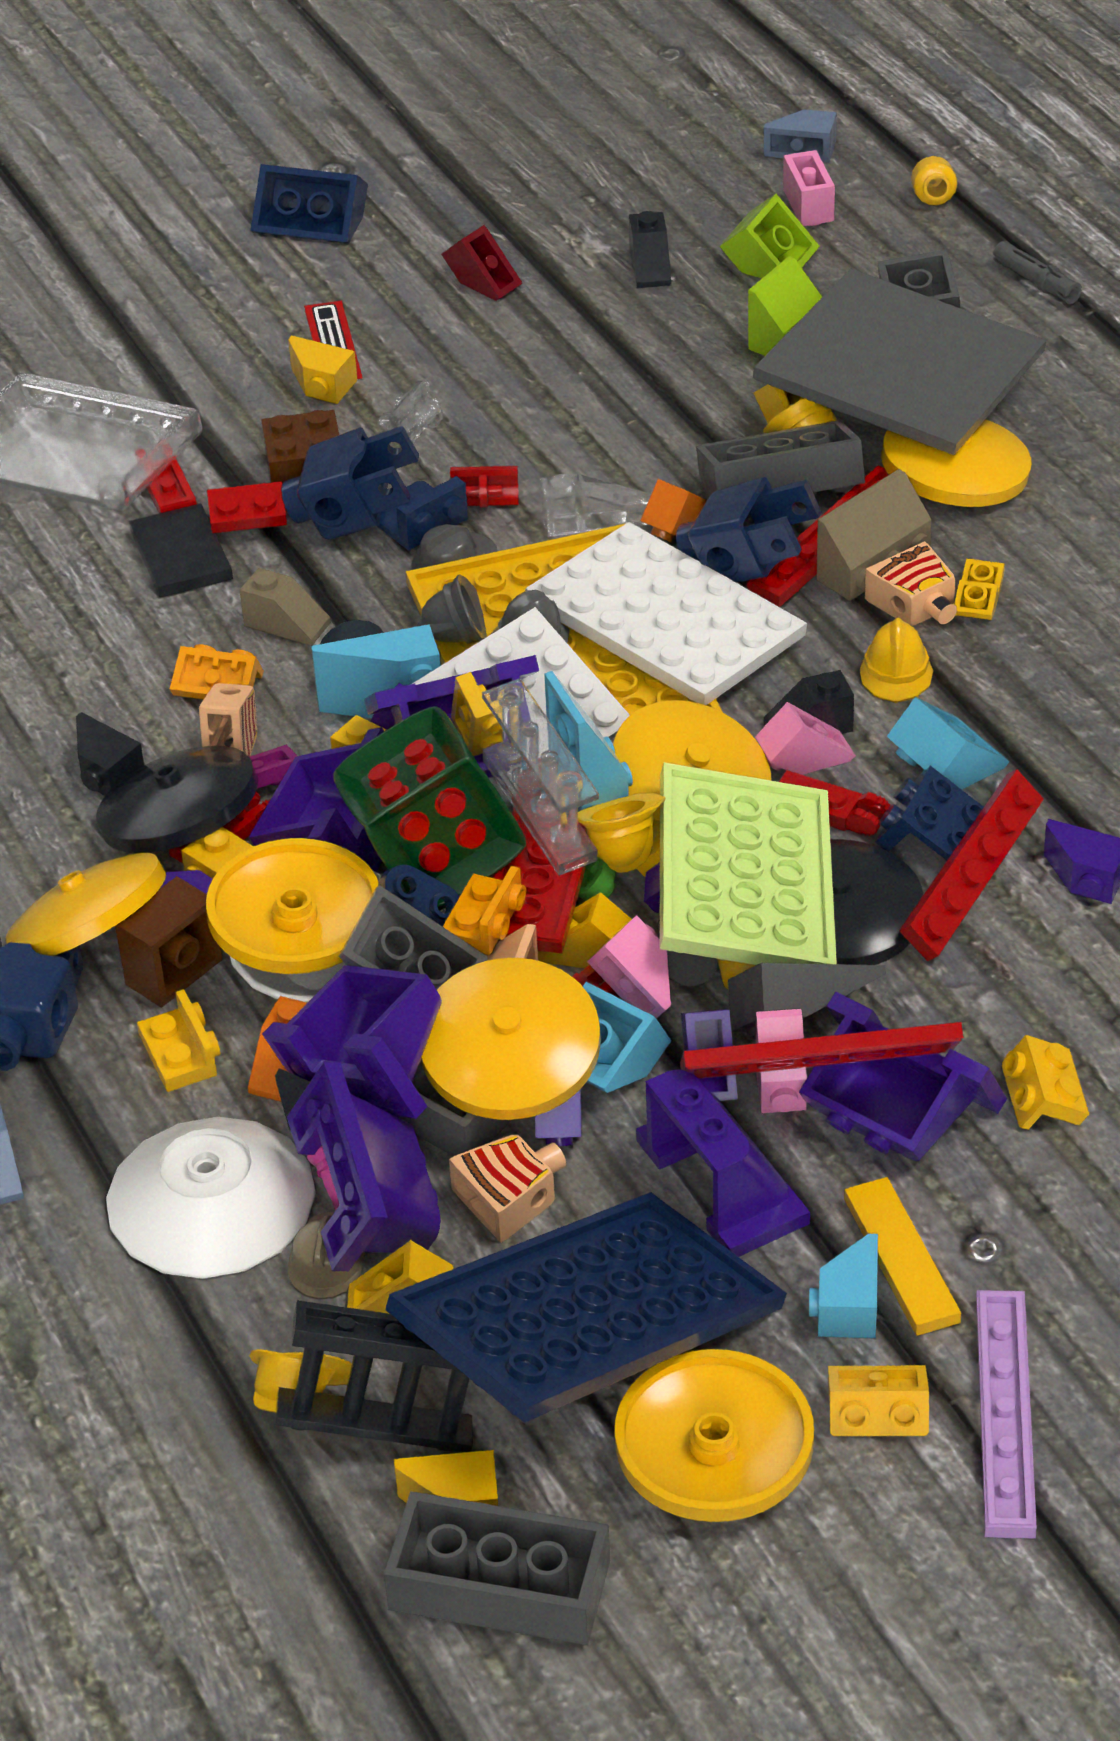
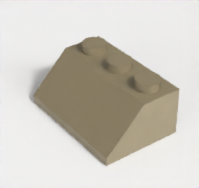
[817,469,932,601]

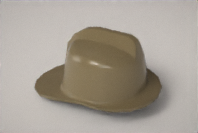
[288,1212,366,1300]

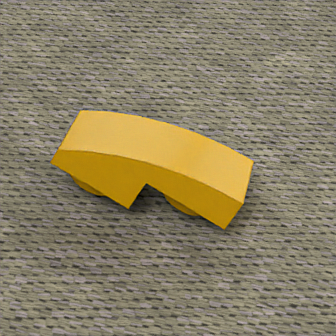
[954,558,1005,620]

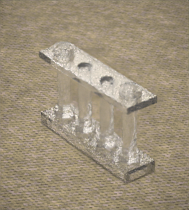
[482,678,599,876]

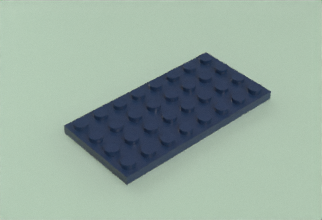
[385,1192,787,1423]

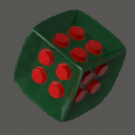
[333,706,526,908]

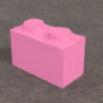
[783,150,835,226]

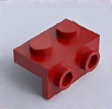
[207,481,287,533]

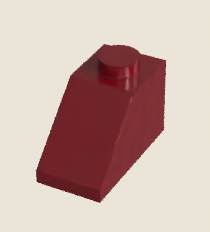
[441,224,523,301]

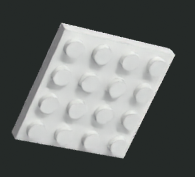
[412,607,630,808]

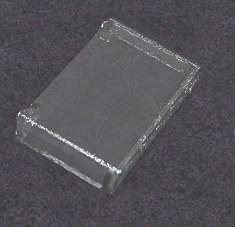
[0,372,202,511]

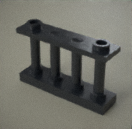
[275,1300,473,1452]

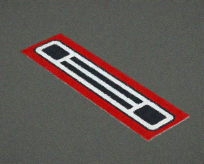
[304,300,363,380]

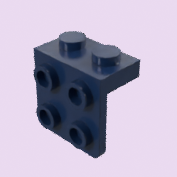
[377,476,468,550]
[875,765,984,861]

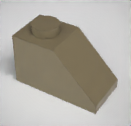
[240,568,331,646]

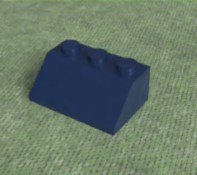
[250,164,368,244]

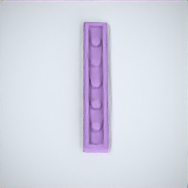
[976,1290,1037,1539]

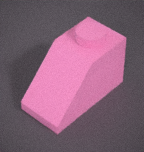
[755,702,856,775]
[587,915,671,1018]
[756,1009,807,1113]

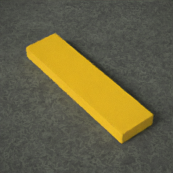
[844,1177,961,1336]

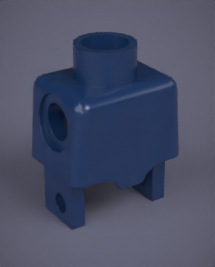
[282,426,419,540]
[676,477,822,583]
[0,937,84,1071]

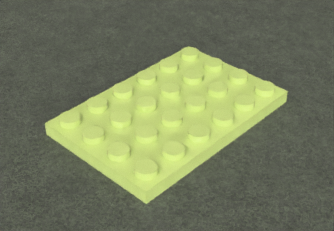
[660,762,837,965]

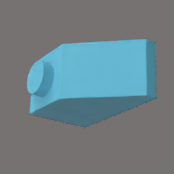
[809,1234,878,1339]

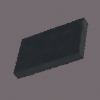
[129,503,233,597]

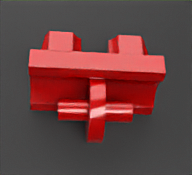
[450,466,519,508]

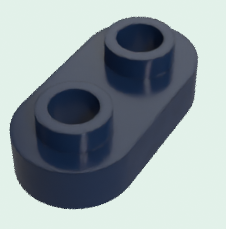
[378,865,459,927]

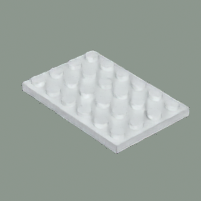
[525,522,807,705]

